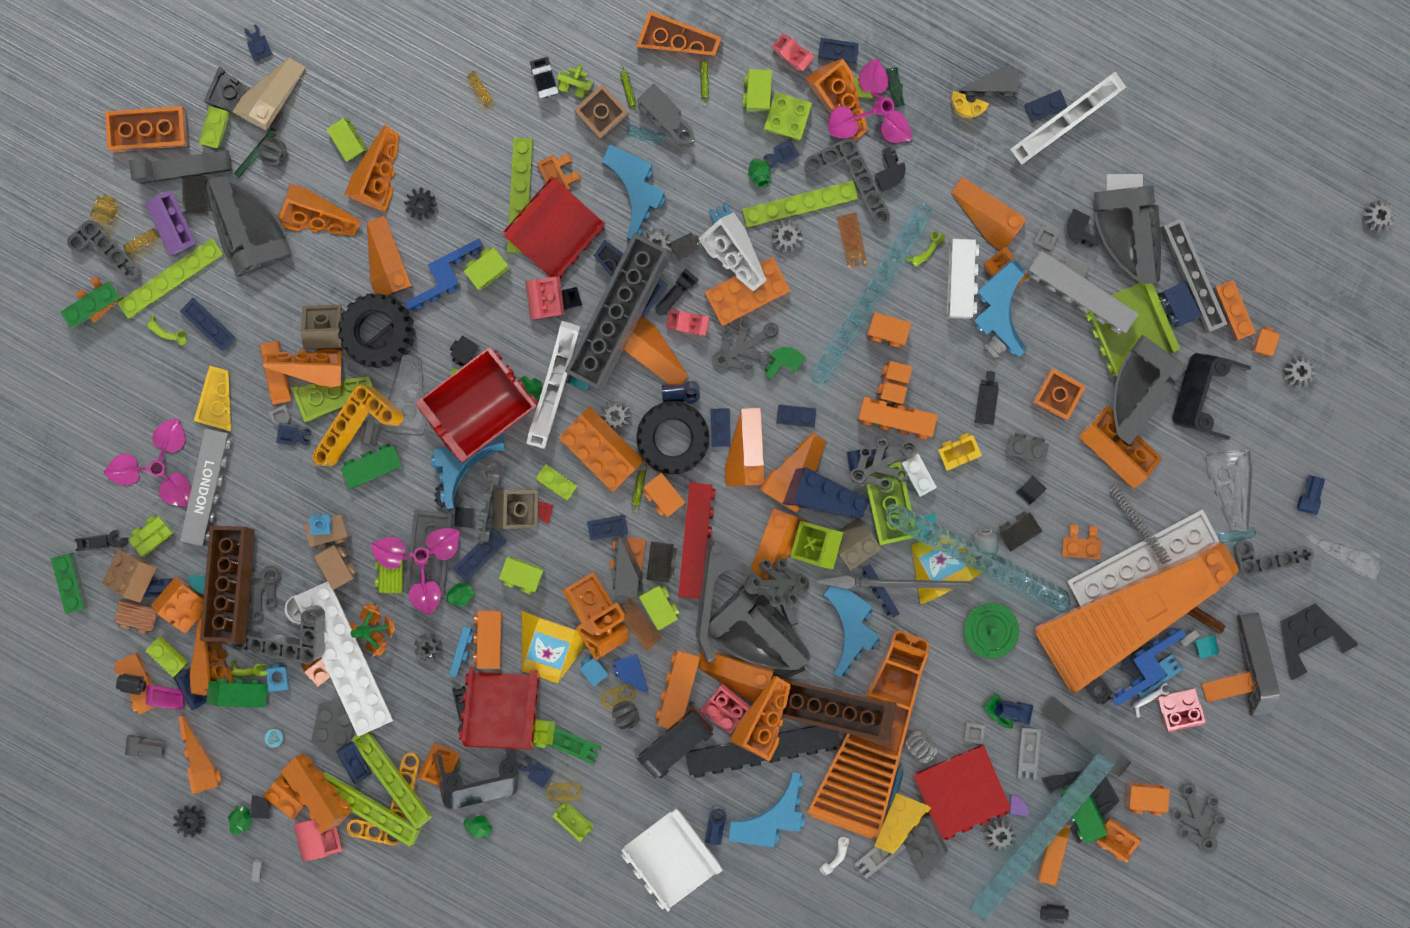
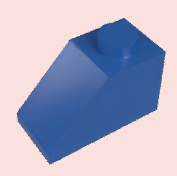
[612,653,648,692]

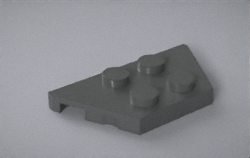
[311,698,354,767]
[904,815,948,881]

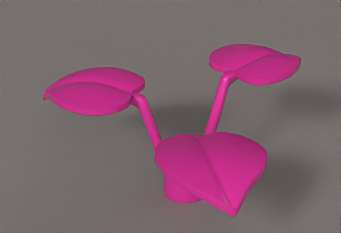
[828,58,912,143]
[104,419,191,507]
[371,528,459,614]

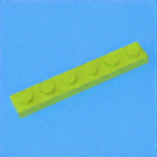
[507,137,533,254]
[742,180,858,228]
[117,238,224,319]
[351,731,432,829]
[323,772,421,847]

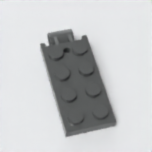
[405,510,453,594]

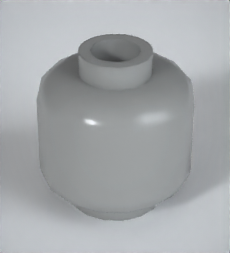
[973,529,998,559]

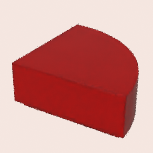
[538,501,553,523]

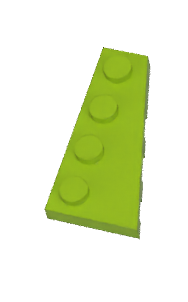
[291,376,374,423]

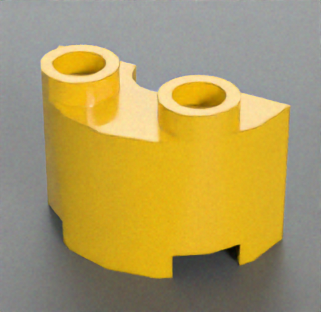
[950,91,989,119]
[938,432,982,471]

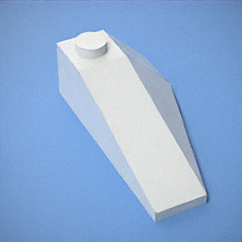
[698,212,767,291]

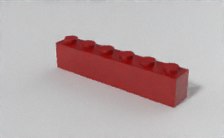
[678,482,716,599]

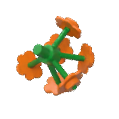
[349,602,395,657]

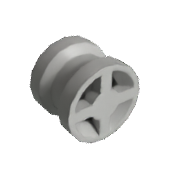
[983,335,1007,359]

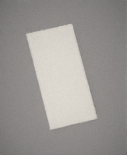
[1107,174,1143,191]

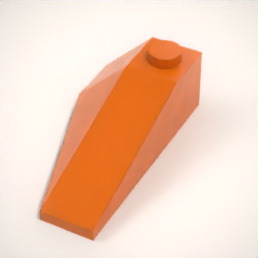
[805,59,868,141]

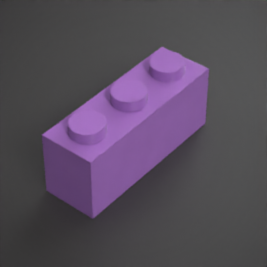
[145,191,196,256]

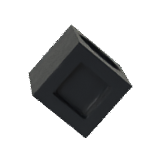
[1083,676,1113,705]

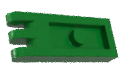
[547,726,601,764]

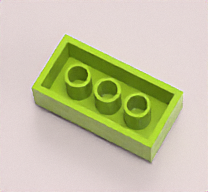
[865,462,918,545]

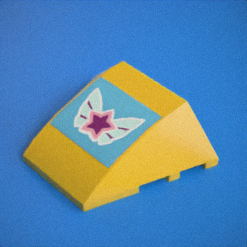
[910,527,988,605]
[521,611,586,683]

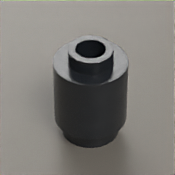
[116,673,146,695]
[1040,903,1069,924]

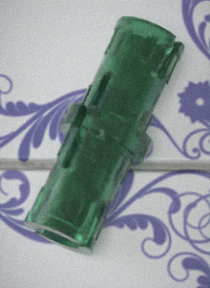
[886,67,905,108]

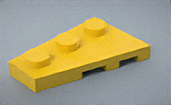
[194,366,231,431]
[874,793,932,854]

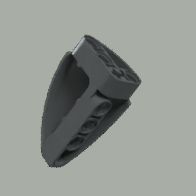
[206,176,292,277]
[1094,186,1161,284]
[1113,335,1187,445]
[708,585,810,670]

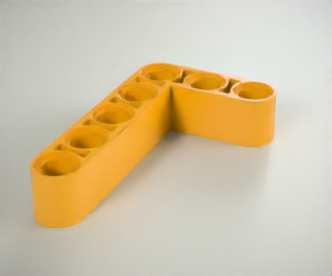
[313,385,404,467]
[347,751,420,845]

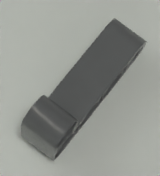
[67,220,141,281]
[1233,540,1314,576]

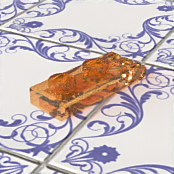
[837,213,867,267]
[622,598,662,650]

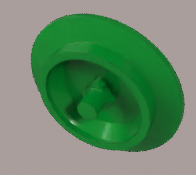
[964,603,1019,659]

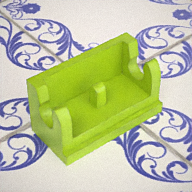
[326,118,368,162]
[552,800,594,842]

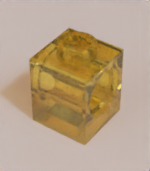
[89,194,119,225]

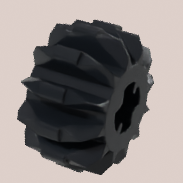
[404,187,437,220]
[173,805,206,838]

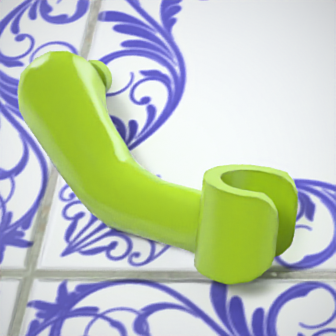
[905,231,945,266]
[146,315,187,345]
[230,660,268,676]

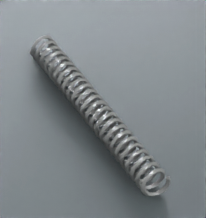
[1109,484,1172,564]

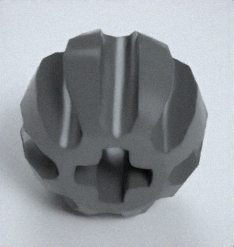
[259,137,287,166]
[414,633,442,662]
[612,701,639,730]

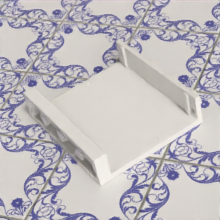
[621,807,723,912]

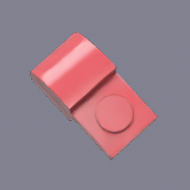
[771,33,815,71]
[666,309,709,336]

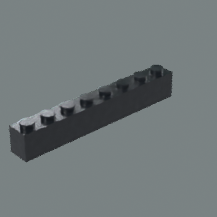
[685,725,840,778]

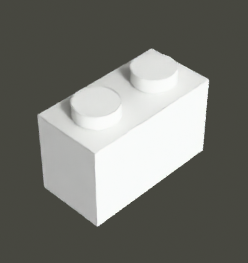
[901,454,937,497]

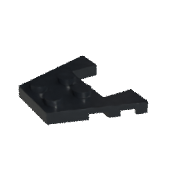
[1280,603,1358,680]
[1042,766,1120,844]

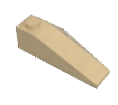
[233,57,306,131]

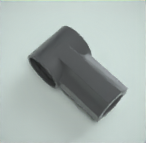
[359,413,382,445]
[125,735,165,758]

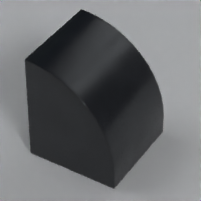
[561,287,582,311]
[1016,475,1047,505]
[454,507,474,528]
[250,793,272,819]

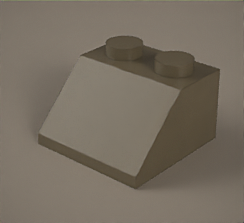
[301,305,342,349]
[493,489,538,529]
[838,518,882,571]

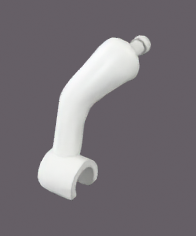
[1131,683,1169,718]
[819,837,849,876]

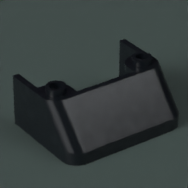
[1171,353,1251,440]
[634,701,714,779]
[432,749,518,809]

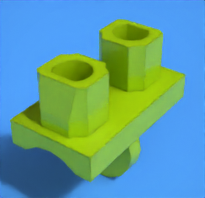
[557,64,594,98]

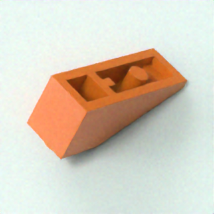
[1201,670,1254,702]

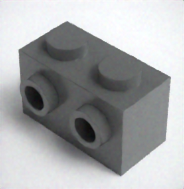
[1005,433,1049,462]

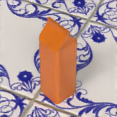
[259,341,291,405]
[1036,821,1071,886]

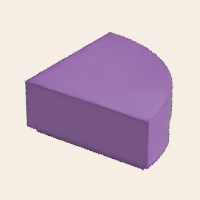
[1009,795,1029,816]

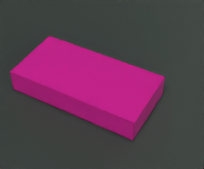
[146,685,183,711]

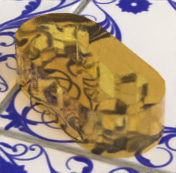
[466,71,493,106]
[123,228,159,255]
[601,683,636,708]
[546,781,583,801]

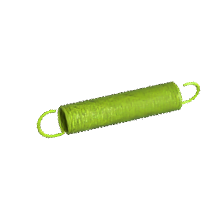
[700,55,709,105]
[620,65,637,113]
[632,464,647,513]

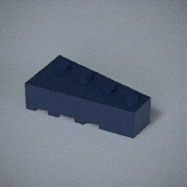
[593,240,668,316]
[783,467,869,519]

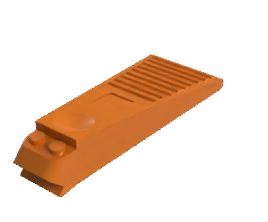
[1034,542,1238,694]
[806,631,930,839]

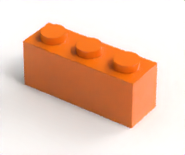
[1212,280,1256,341]
[473,610,502,669]
[114,652,155,715]

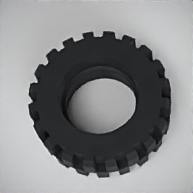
[338,293,415,368]
[636,401,710,474]

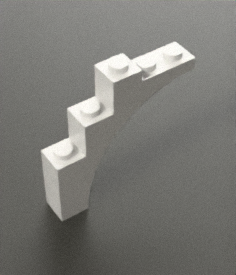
[1010,72,1126,165]
[526,321,580,449]

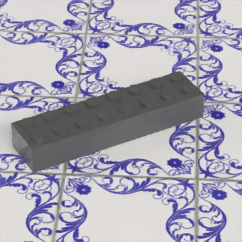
[565,233,673,390]

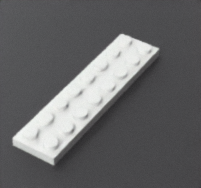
[1067,509,1220,606]
[294,581,393,736]

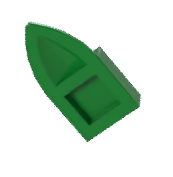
[982,693,1013,729]

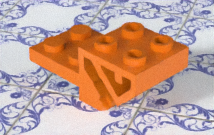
[562,572,629,661]

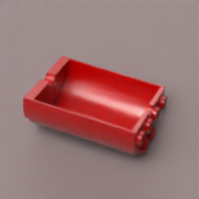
[415,347,538,463]

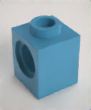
[309,514,333,535]
[580,656,609,687]
[266,663,290,692]

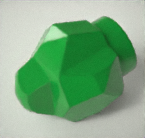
[748,158,771,187]
[520,375,543,401]
[446,583,475,606]
[228,806,251,835]
[463,816,492,839]

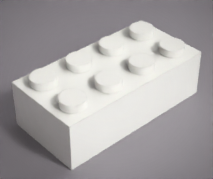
[947,239,979,319]

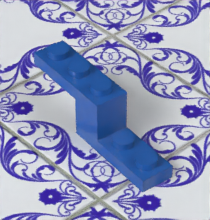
[404,239,484,312]
[1111,627,1186,706]

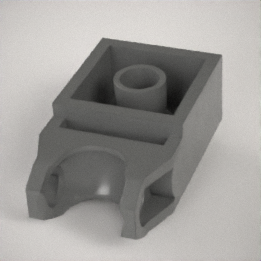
[637,83,694,147]

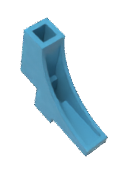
[602,145,666,240]
[974,257,1027,357]
[431,432,505,509]
[823,585,880,678]
[728,771,805,848]

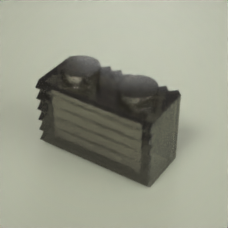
[182,176,212,216]
[670,233,701,261]
[997,511,1043,552]
[646,541,677,582]

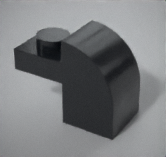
[530,56,558,98]
[875,147,906,193]
[1064,209,1101,249]

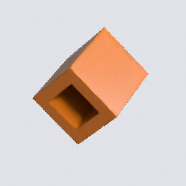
[1252,326,1280,357]

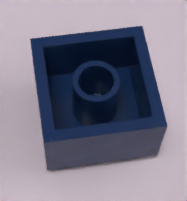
[1158,281,1201,328]

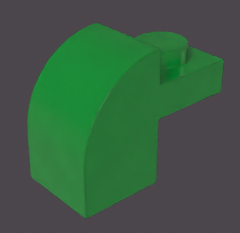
[764,347,806,380]

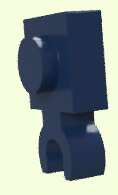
[244,24,273,61]
[763,139,800,168]
[276,422,311,446]
[518,756,554,788]

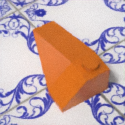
[344,125,399,212]
[951,177,1027,250]
[278,183,360,236]
[367,215,413,296]
[624,315,689,385]
[263,348,342,388]
[725,408,764,486]
[760,432,827,513]
[746,508,809,580]
[190,615,233,695]
[697,650,775,702]
[730,676,790,761]
[178,714,222,794]

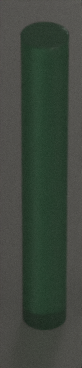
[233,130,276,178]

